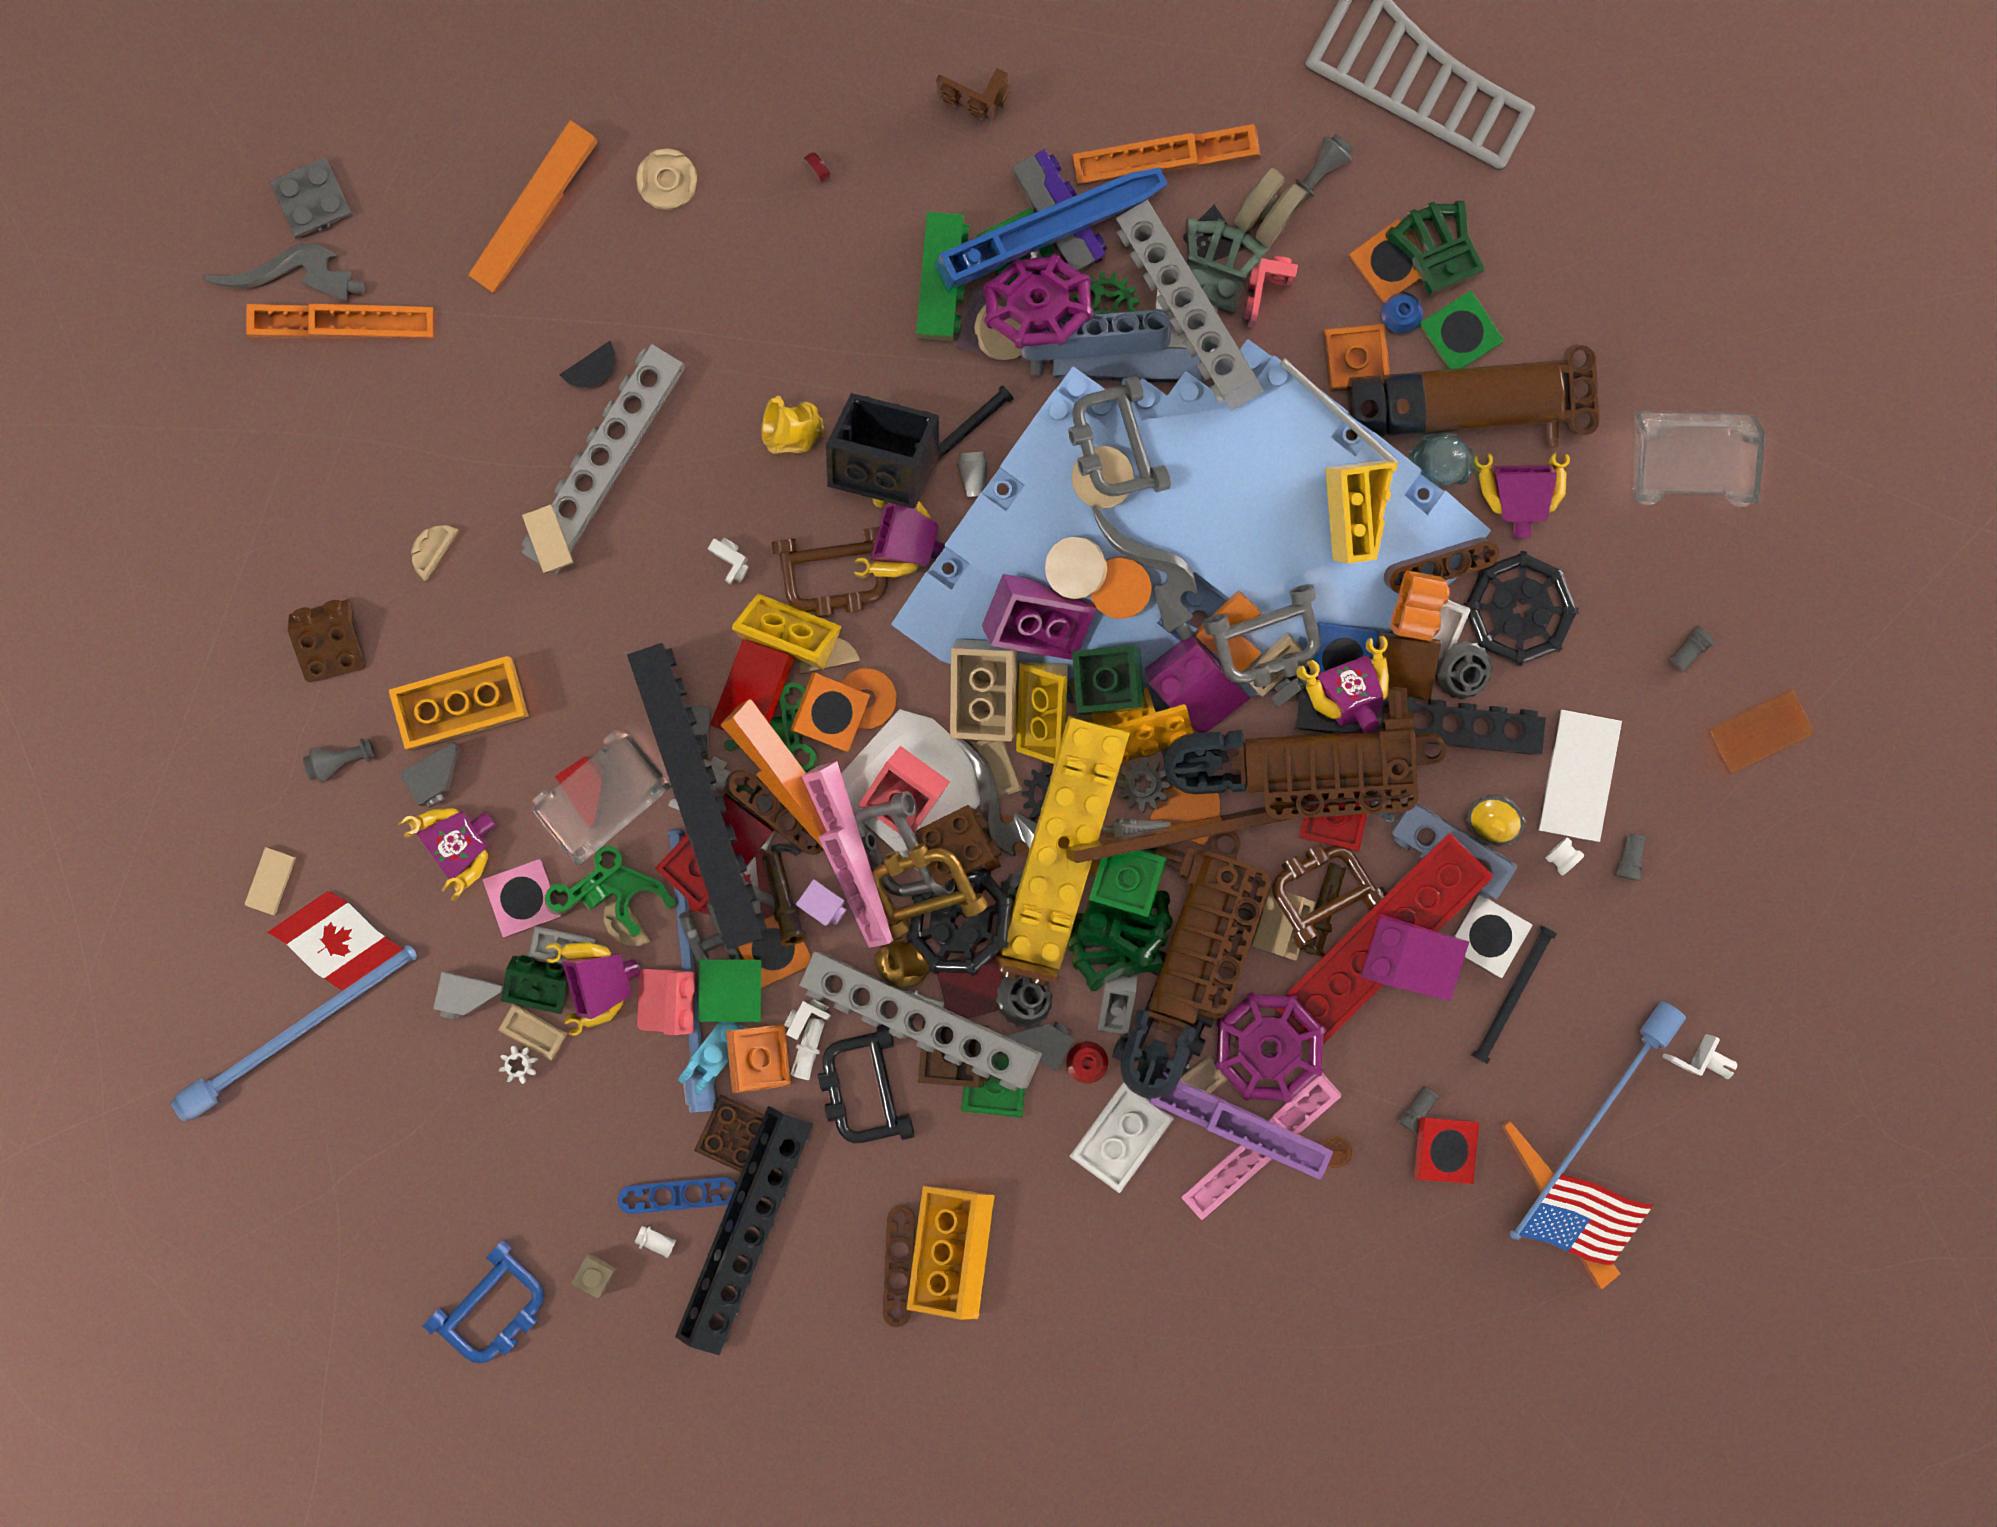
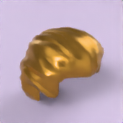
[875,938,930,988]

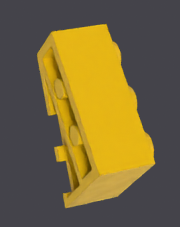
[1325,460,1398,563]

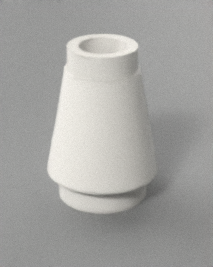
[957,451,987,497]

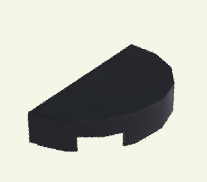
[559,341,616,389]

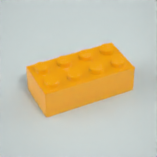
[389,656,529,751]

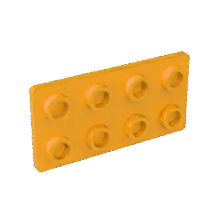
[1091,688,1193,765]

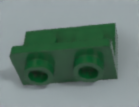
[501,955,568,1014]

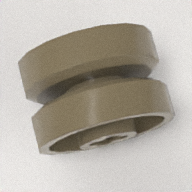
[1233,167,1308,248]

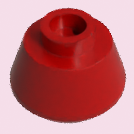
[1066,1041,1108,1084]

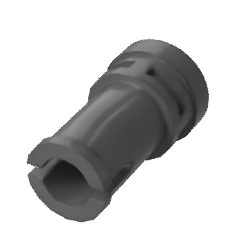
[1670,625,1716,672]
[1616,834,1646,881]
[1397,1086,1440,1135]

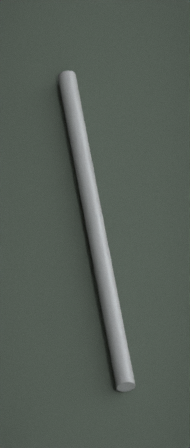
[1279,358,1399,463]

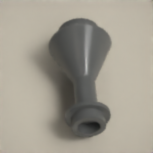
[1295,134,1354,199]
[303,738,375,783]

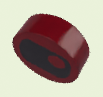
[803,152,830,183]

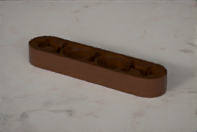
[1384,537,1499,593]
[725,770,823,855]
[883,1205,915,1327]

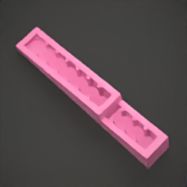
[802,761,893,948]
[1181,1074,1341,1220]

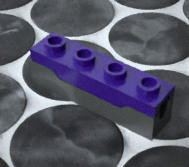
[1012,149,1107,273]

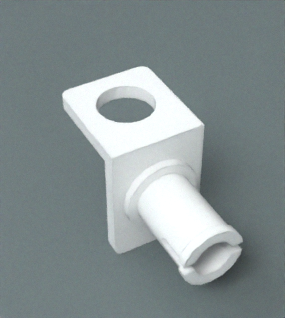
[1662,1034,1737,1079]

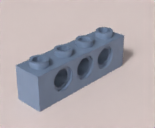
[1392,803,1517,899]

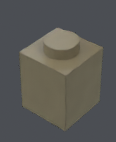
[571,1254,617,1299]

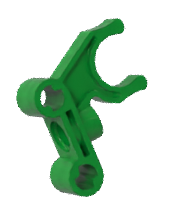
[724,682,819,793]
[545,846,676,937]

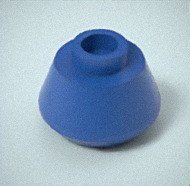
[1381,292,1423,334]

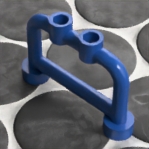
[422,1240,544,1363]

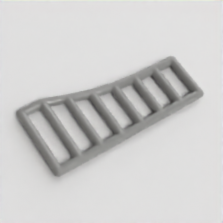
[1306,0,1535,169]

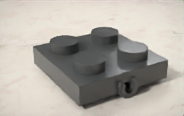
[269,157,352,239]

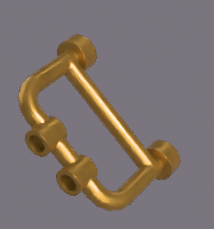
[872,843,988,938]

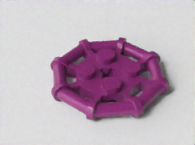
[983,254,1094,349]
[1214,992,1326,1103]

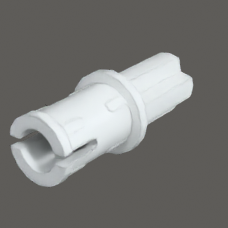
[790,1017,825,1080]

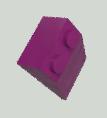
[981,574,1097,660]
[1145,631,1250,733]
[1361,914,1469,1001]

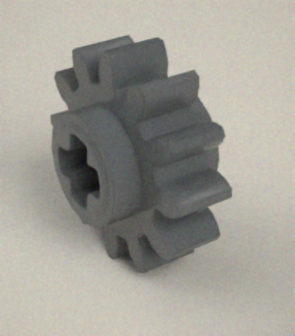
[1116,757,1171,813]

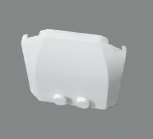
[841,709,980,872]

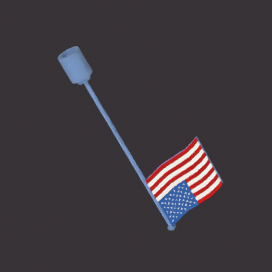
[1510,1001,1686,1265]

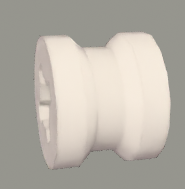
[1545,837,1584,876]

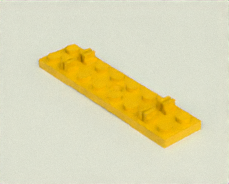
[999,716,1130,969]

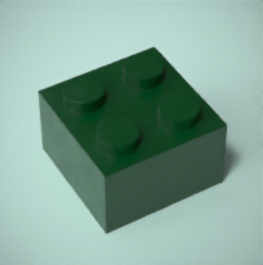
[1072,645,1145,715]

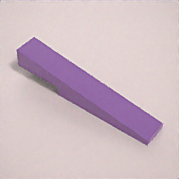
[1149,1072,1333,1180]

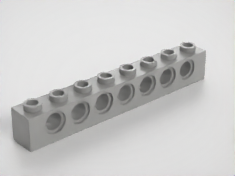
[1116,199,1264,411]
[521,344,685,575]
[799,952,1042,1091]

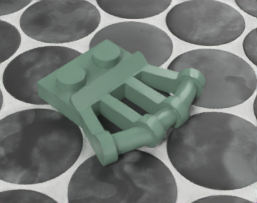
[1186,218,1271,312]

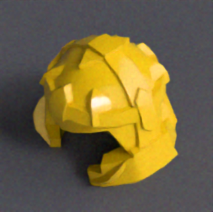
[761,395,824,454]

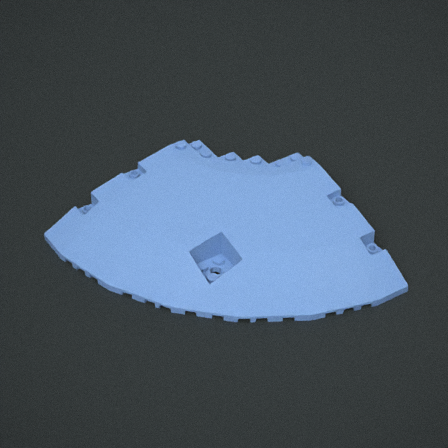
[891,339,1491,711]

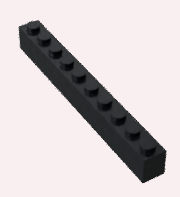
[627,643,768,950]

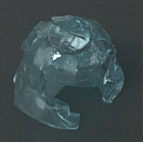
[1409,432,1475,486]

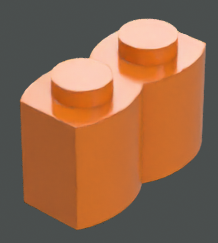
[1390,571,1450,641]

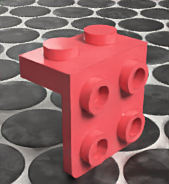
[1243,256,1298,328]
[637,969,696,1035]

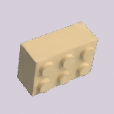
[950,639,1018,741]

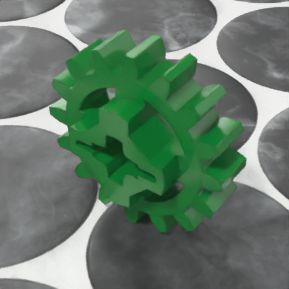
[1074,272,1140,315]

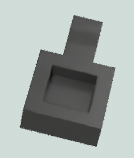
[1271,660,1321,707]

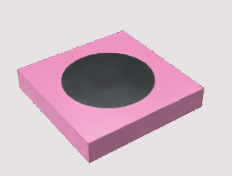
[483,859,562,938]

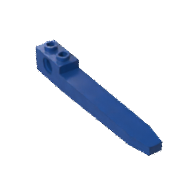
[935,167,1168,291]

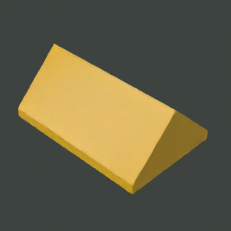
[732,593,841,671]
[1016,662,1068,764]

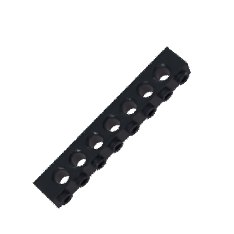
[1294,687,1546,756]
[675,1106,813,1355]

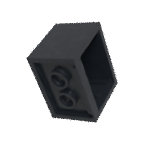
[826,393,939,509]

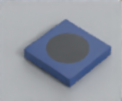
[1306,622,1378,675]

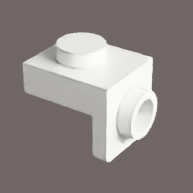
[708,538,749,586]
[784,998,832,1040]

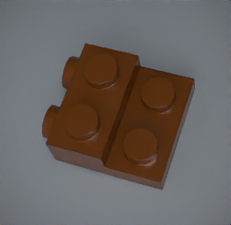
[918,1020,991,1088]

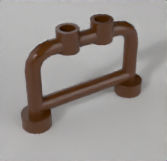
[771,527,888,617]
[1272,843,1387,948]

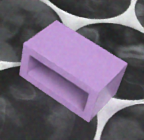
[796,879,847,926]

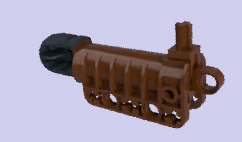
[1164,687,1447,819]
[1120,831,1271,1099]

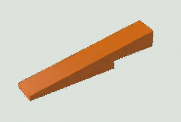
[468,120,598,294]
[1073,124,1261,185]
[246,304,433,338]
[721,699,827,849]
[1501,1120,1621,1290]

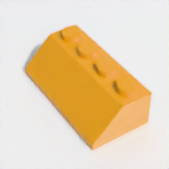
[906,1186,994,1320]

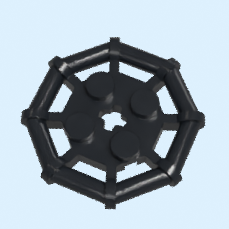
[1463,551,1579,666]
[906,868,1014,976]

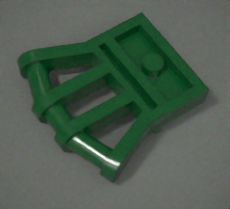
[1385,200,1485,295]
[1077,890,1173,966]
[1068,913,1162,991]

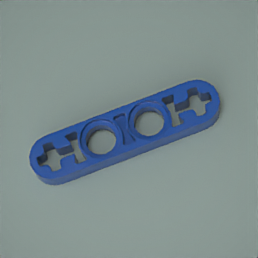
[618,1176,737,1214]

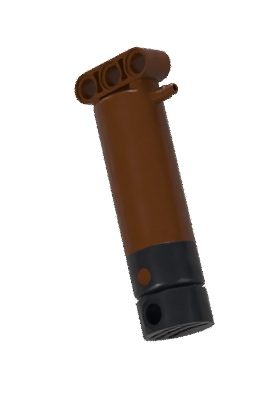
[1347,344,1599,448]

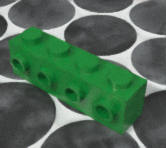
[916,212,969,341]

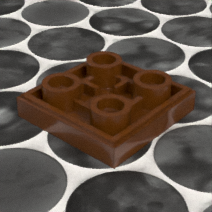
[1376,632,1441,699]
[694,1094,765,1172]

